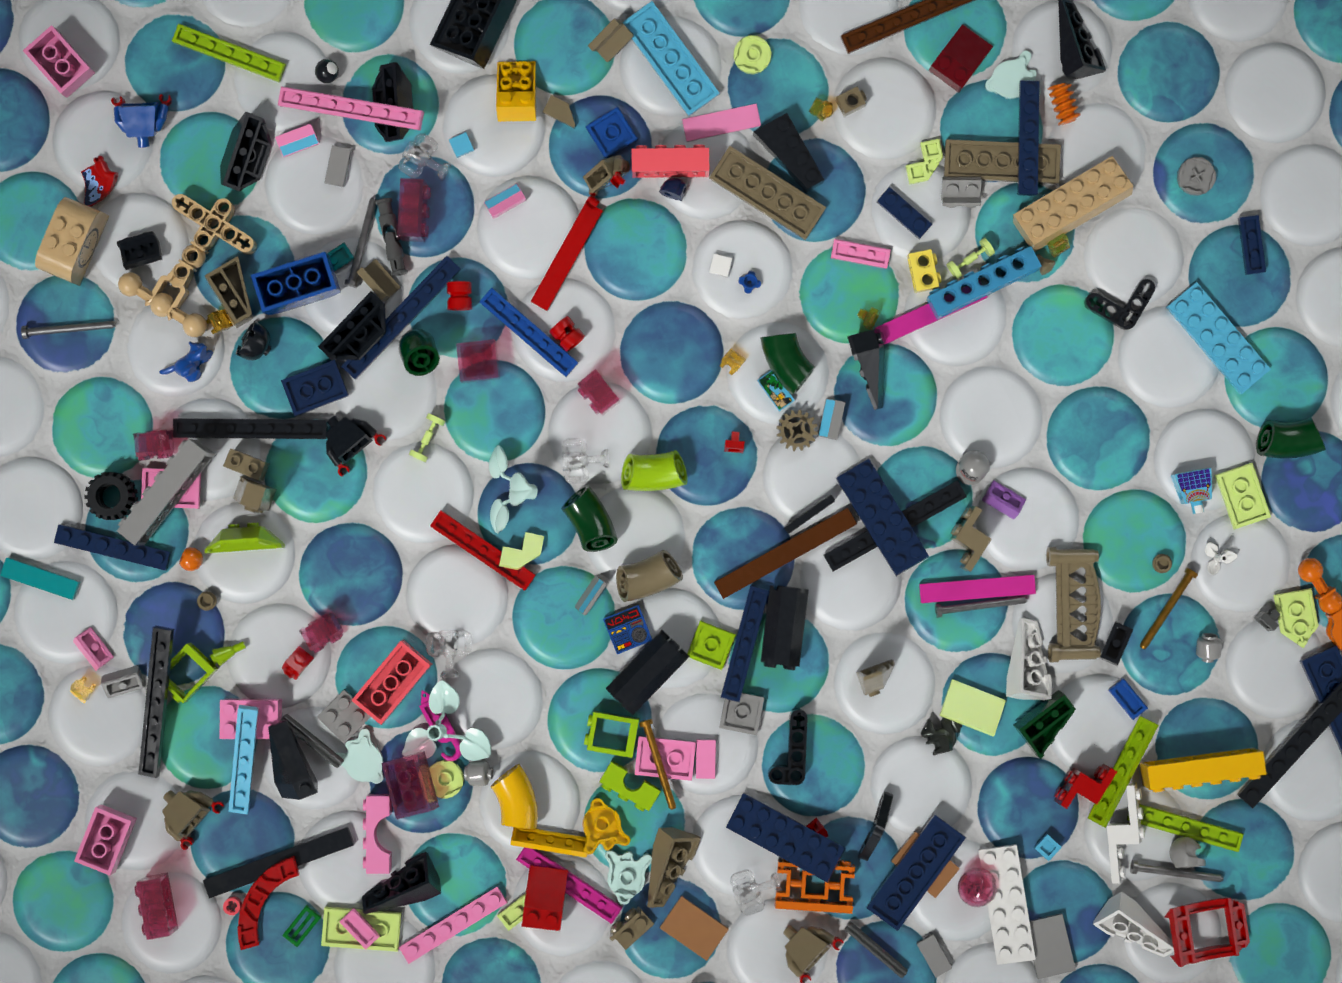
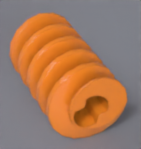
[1047,83,1081,126]

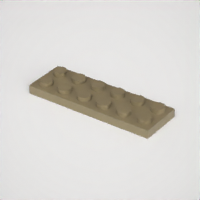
[944,139,1061,184]
[709,146,826,240]

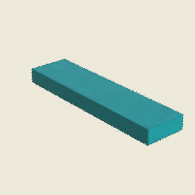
[0,557,80,600]

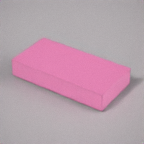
[696,739,716,779]
[340,908,380,950]

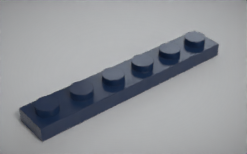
[1017,80,1040,196]
[54,524,171,571]
[720,586,769,702]

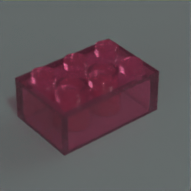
[397,178,431,242]
[381,751,439,819]
[135,872,178,940]

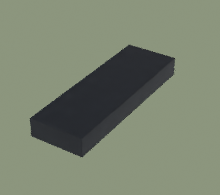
[784,495,835,534]

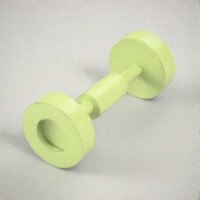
[946,238,995,280]
[409,413,445,463]

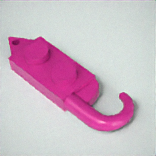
[419,690,461,761]

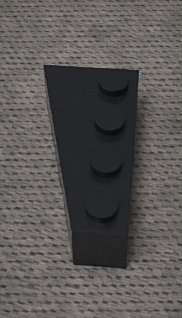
[753,113,825,192]

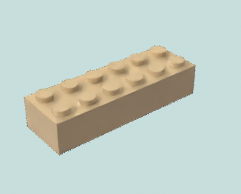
[1013,156,1133,252]

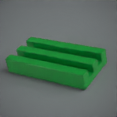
[282,905,322,947]

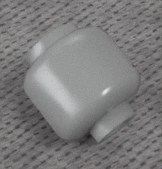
[1196,633,1222,663]
[464,761,494,786]

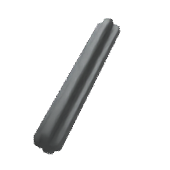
[280,714,344,768]
[845,922,908,978]

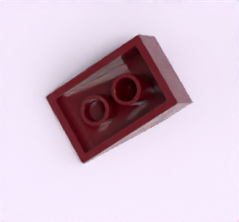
[928,24,993,93]

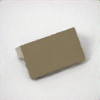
[588,18,634,62]
[357,259,400,302]

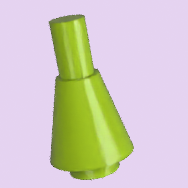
[210,641,246,666]

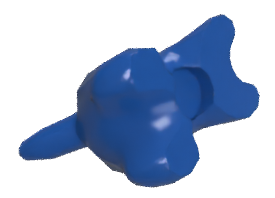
[159,341,213,382]

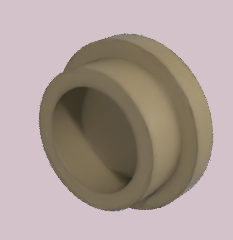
[1152,554,1172,573]
[197,591,217,611]

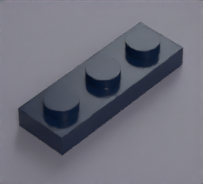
[877,187,932,239]
[1238,215,1266,275]

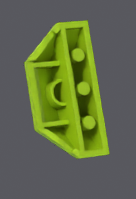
[204,523,285,553]

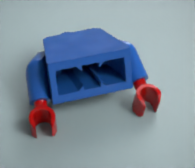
[111,94,172,148]

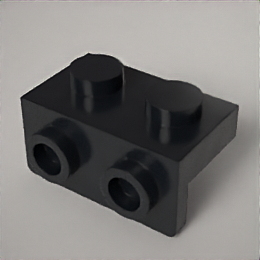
[117,231,163,270]

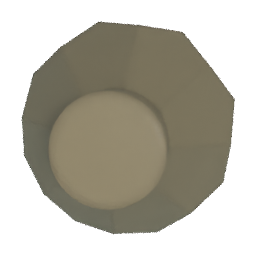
[1037,254,1055,275]

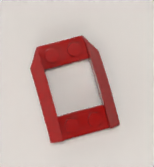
[1164,897,1250,967]

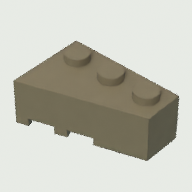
[205,256,253,328]

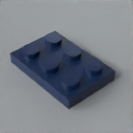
[281,360,349,417]

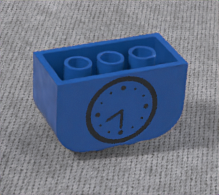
[251,252,341,315]

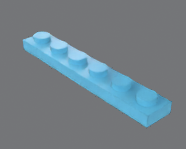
[228,705,259,815]

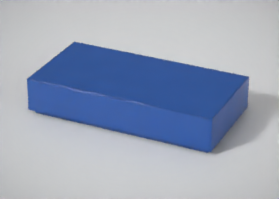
[1108,678,1148,720]

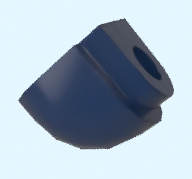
[659,178,687,201]

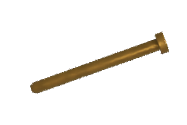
[1140,568,1198,649]
[639,719,676,810]

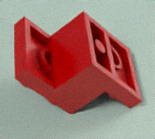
[1054,764,1117,809]

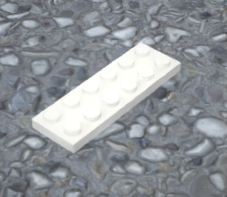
[978,844,1036,965]

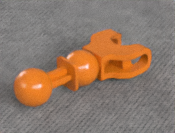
[1298,558,1342,651]

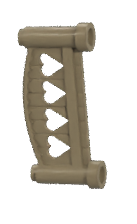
[1046,547,1101,663]

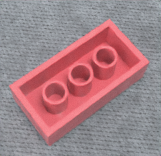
[632,145,709,178]
[351,640,432,725]

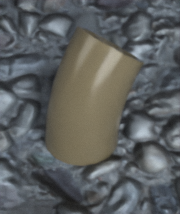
[616,550,683,602]

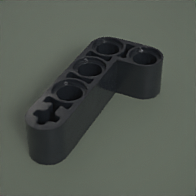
[768,708,807,785]

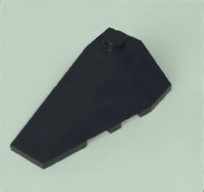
[1058,0,1106,79]
[268,719,318,800]
[362,852,441,914]

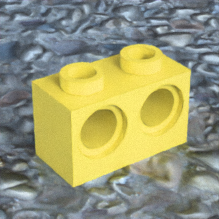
[907,249,941,293]

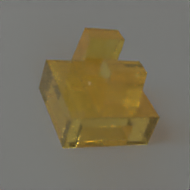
[1047,233,1070,258]
[857,307,880,330]
[206,309,233,334]
[720,348,746,375]
[70,676,96,703]

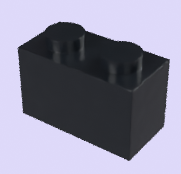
[1100,622,1133,666]

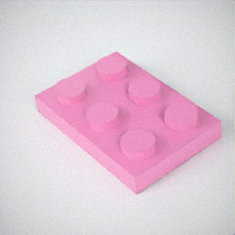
[141,468,201,509]
[635,736,696,781]

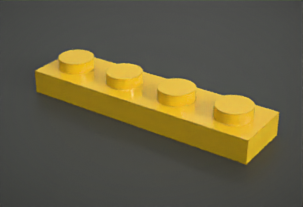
[510,827,587,858]

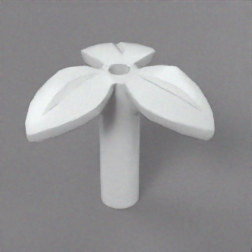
[1205,542,1238,576]

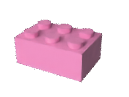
[23,25,95,98]
[220,698,282,739]
[74,804,137,875]

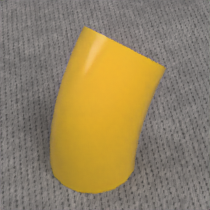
[491,764,538,829]

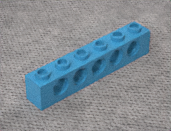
[927,246,1042,320]

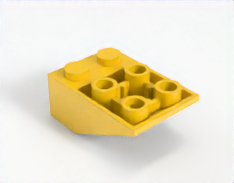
[496,61,536,122]

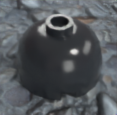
[236,321,272,361]

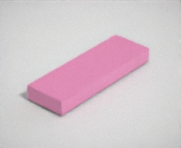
[831,239,891,269]

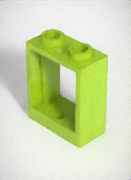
[168,642,219,703]
[584,711,639,758]

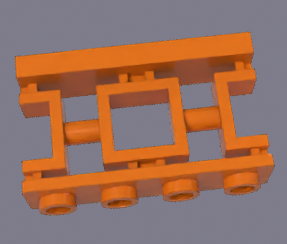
[775,858,855,914]

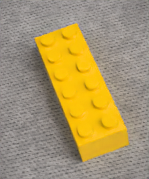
[1139,748,1266,792]

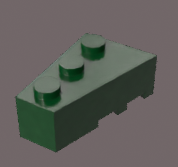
[1013,690,1076,759]

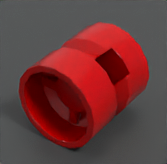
[447,281,472,311]
[549,316,585,352]

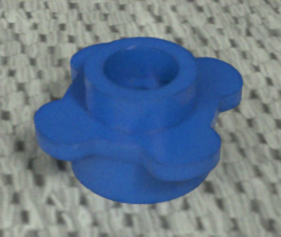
[738,271,761,294]

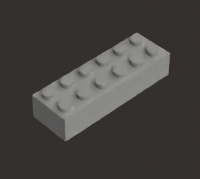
[117,439,215,545]

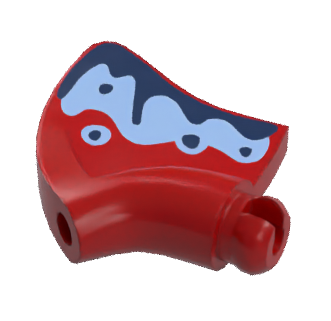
[81,156,118,207]

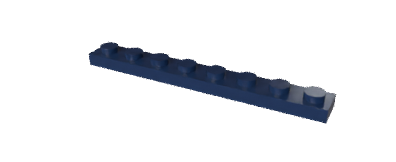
[341,256,461,380]

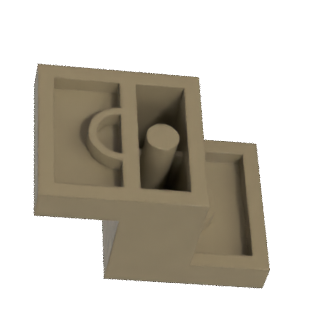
[950,506,992,572]

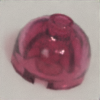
[957,868,997,907]

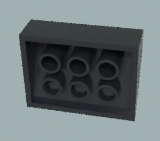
[430,0,517,69]

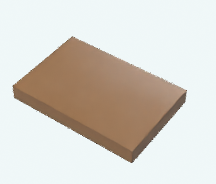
[890,831,960,898]
[659,895,729,961]

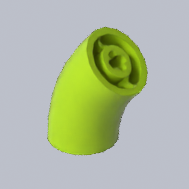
[621,450,688,491]

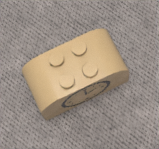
[35,197,109,286]

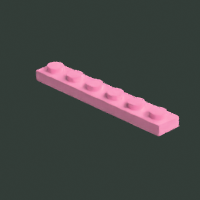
[399,886,507,964]

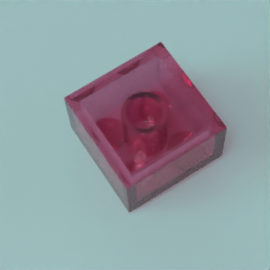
[456,339,500,383]
[577,369,620,416]

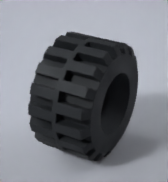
[84,472,138,520]

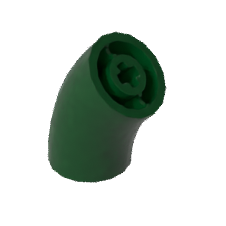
[399,329,440,376]
[760,333,815,395]
[1256,417,1326,459]
[561,485,618,552]

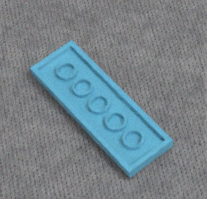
[623,1,720,117]
[1166,282,1271,394]

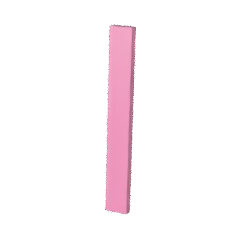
[278,86,424,131]

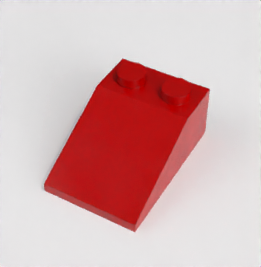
[521,865,568,931]

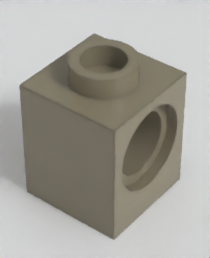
[836,86,867,117]

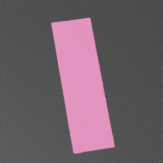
[682,104,761,141]

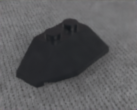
[372,62,413,142]
[220,112,272,191]
[318,291,386,360]

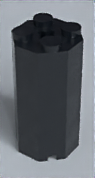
[760,585,809,670]
[605,630,690,715]

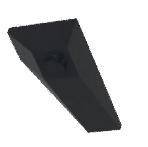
[847,329,885,410]

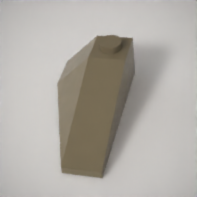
[856,659,895,697]
[647,827,701,908]

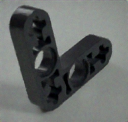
[1084,279,1155,330]
[858,791,893,861]

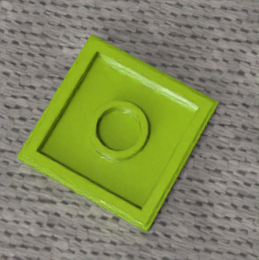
[687,621,736,670]

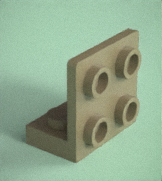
[609,906,654,950]

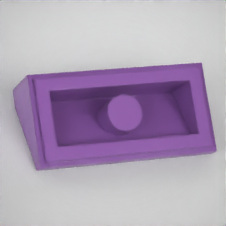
[982,480,1026,519]

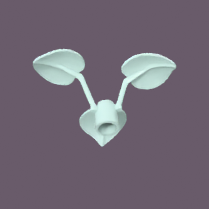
[489,445,538,534]
[402,680,491,761]

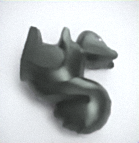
[921,717,962,756]

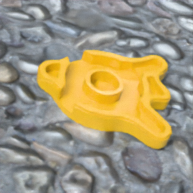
[582,798,631,855]

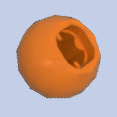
[179,547,203,571]

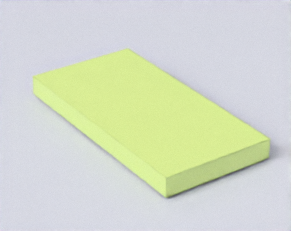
[321,906,402,952]

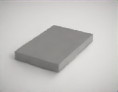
[1030,913,1076,979]

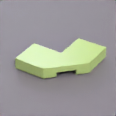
[905,139,943,185]
[499,532,544,570]

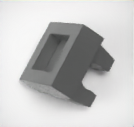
[1254,609,1281,631]

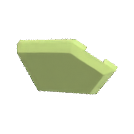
[1273,588,1319,648]

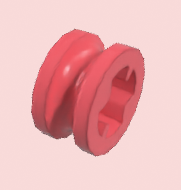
[223,897,242,915]

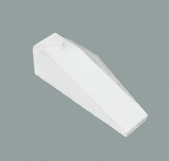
[1006,618,1052,700]
[1093,892,1174,957]

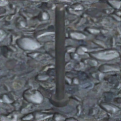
[344,197,377,288]
[21,321,116,339]
[935,596,1027,618]
[1130,860,1223,882]

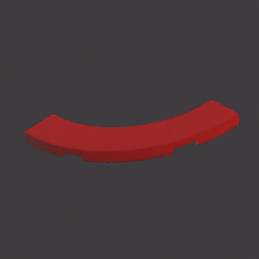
[238,856,300,950]

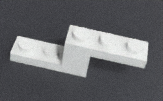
[1107,783,1145,884]

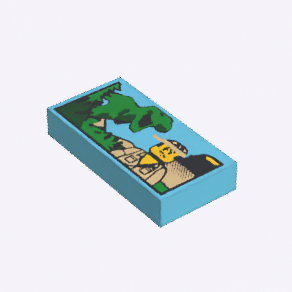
[757,371,795,411]

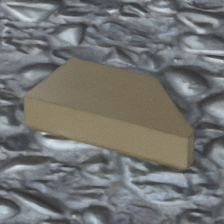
[543,95,576,129]

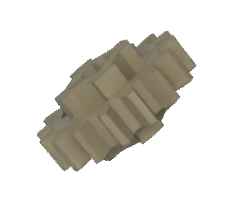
[776,410,818,451]

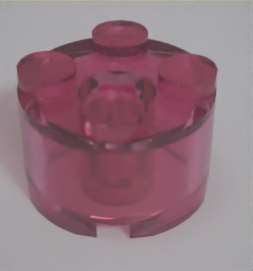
[133,430,175,461]
[299,611,344,653]

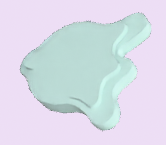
[985,51,1041,99]
[336,729,384,784]
[605,850,652,905]

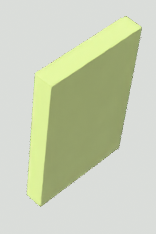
[1215,463,1271,529]
[939,679,1006,736]

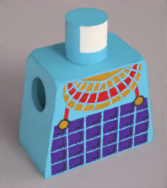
[1171,468,1212,514]

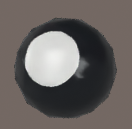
[315,59,339,83]

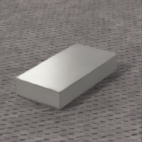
[324,145,352,187]
[916,934,952,978]

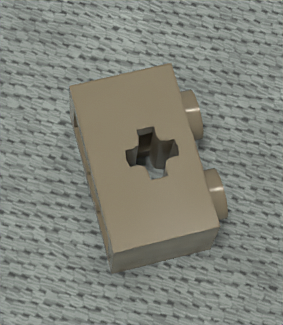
[223,448,270,481]

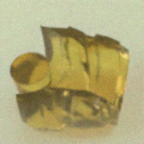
[809,97,833,121]

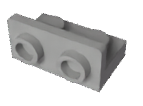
[941,177,982,208]

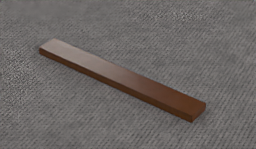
[840,0,975,54]
[714,508,857,599]

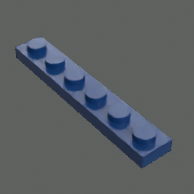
[479,288,578,377]

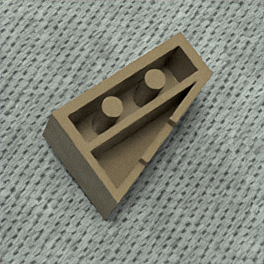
[233,477,276,513]

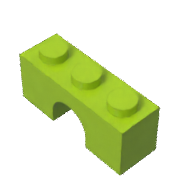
[599,760,661,812]

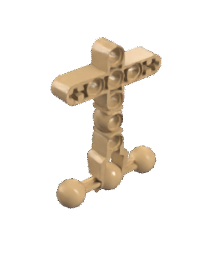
[118,194,257,337]

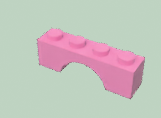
[363,794,392,874]

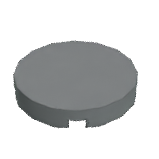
[1177,157,1216,196]

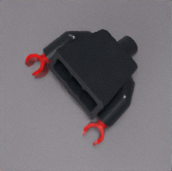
[326,416,386,476]

